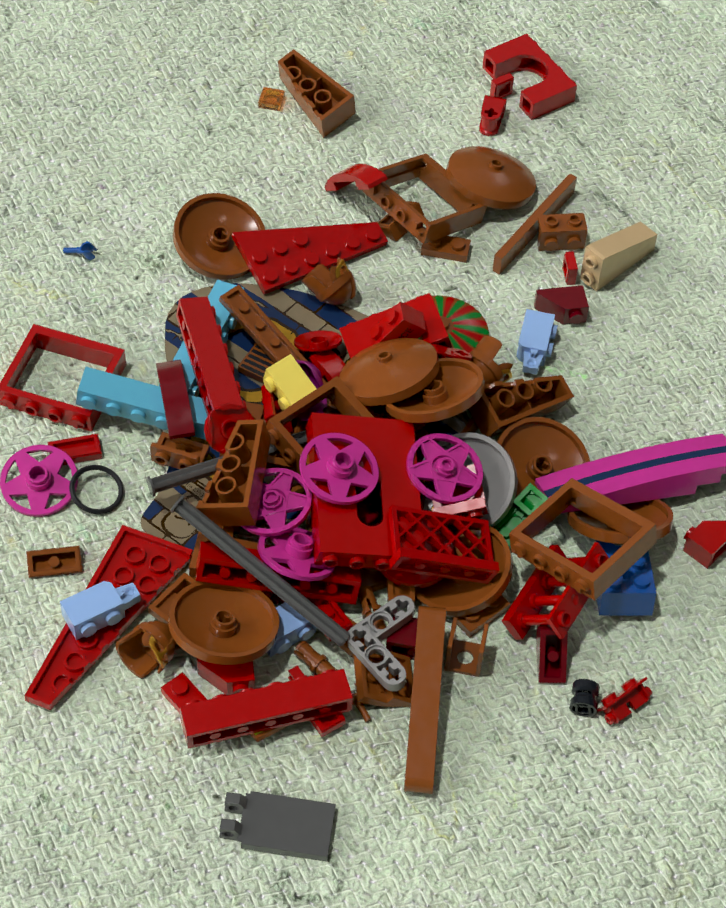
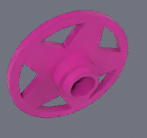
[299,433,379,505]
[406,433,483,504]
[0,445,78,517]
[242,468,312,536]
[257,527,335,581]

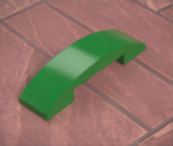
[493,483,548,550]

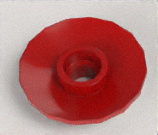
[294,330,342,355]

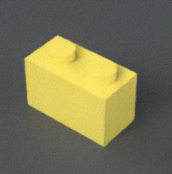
[263,354,316,411]

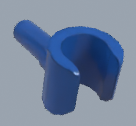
[63,241,98,260]

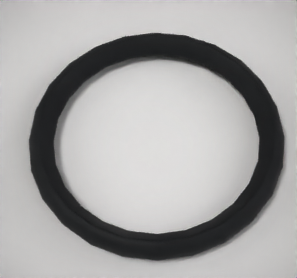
[69,465,124,514]

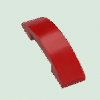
[325,164,388,191]

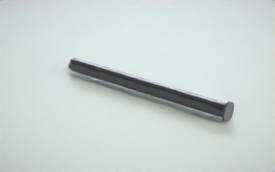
[146,430,307,497]
[170,495,350,646]

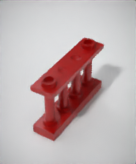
[501,542,609,640]

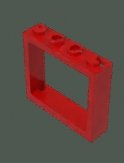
[0,324,126,432]

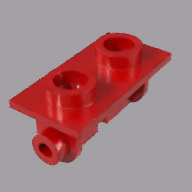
[596,677,652,725]

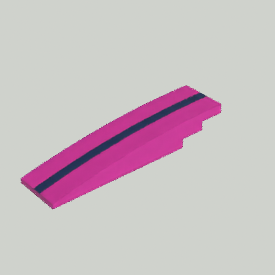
[535,433,726,513]

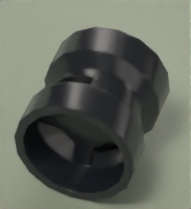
[569,679,600,717]

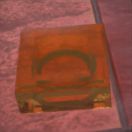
[258,87,285,111]

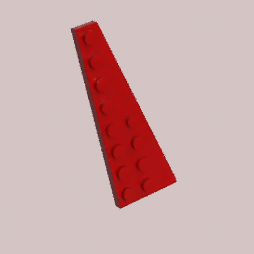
[24,525,193,710]

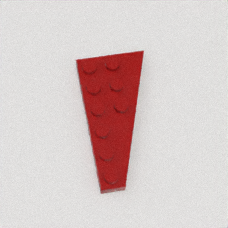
[231,222,388,295]

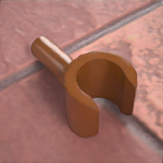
[352,683,371,723]

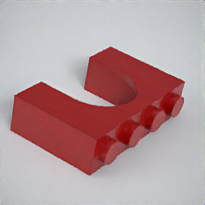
[482,34,577,120]
[339,293,452,358]

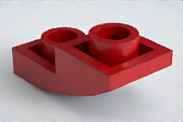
[309,350,345,382]

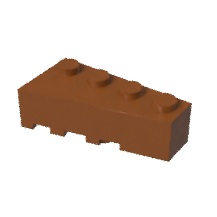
[278,49,356,138]
[468,375,574,438]
[196,419,271,526]

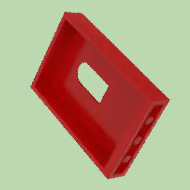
[306,412,425,571]

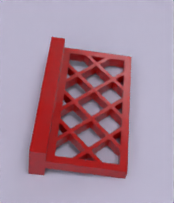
[388,505,500,584]

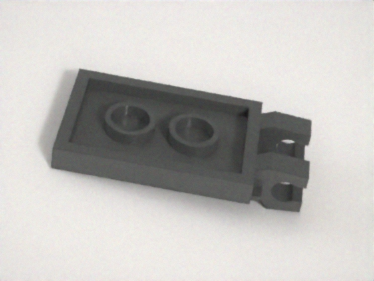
[219,791,336,862]

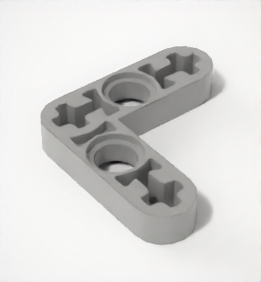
[347,595,414,692]

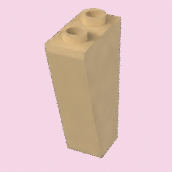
[580,221,658,292]

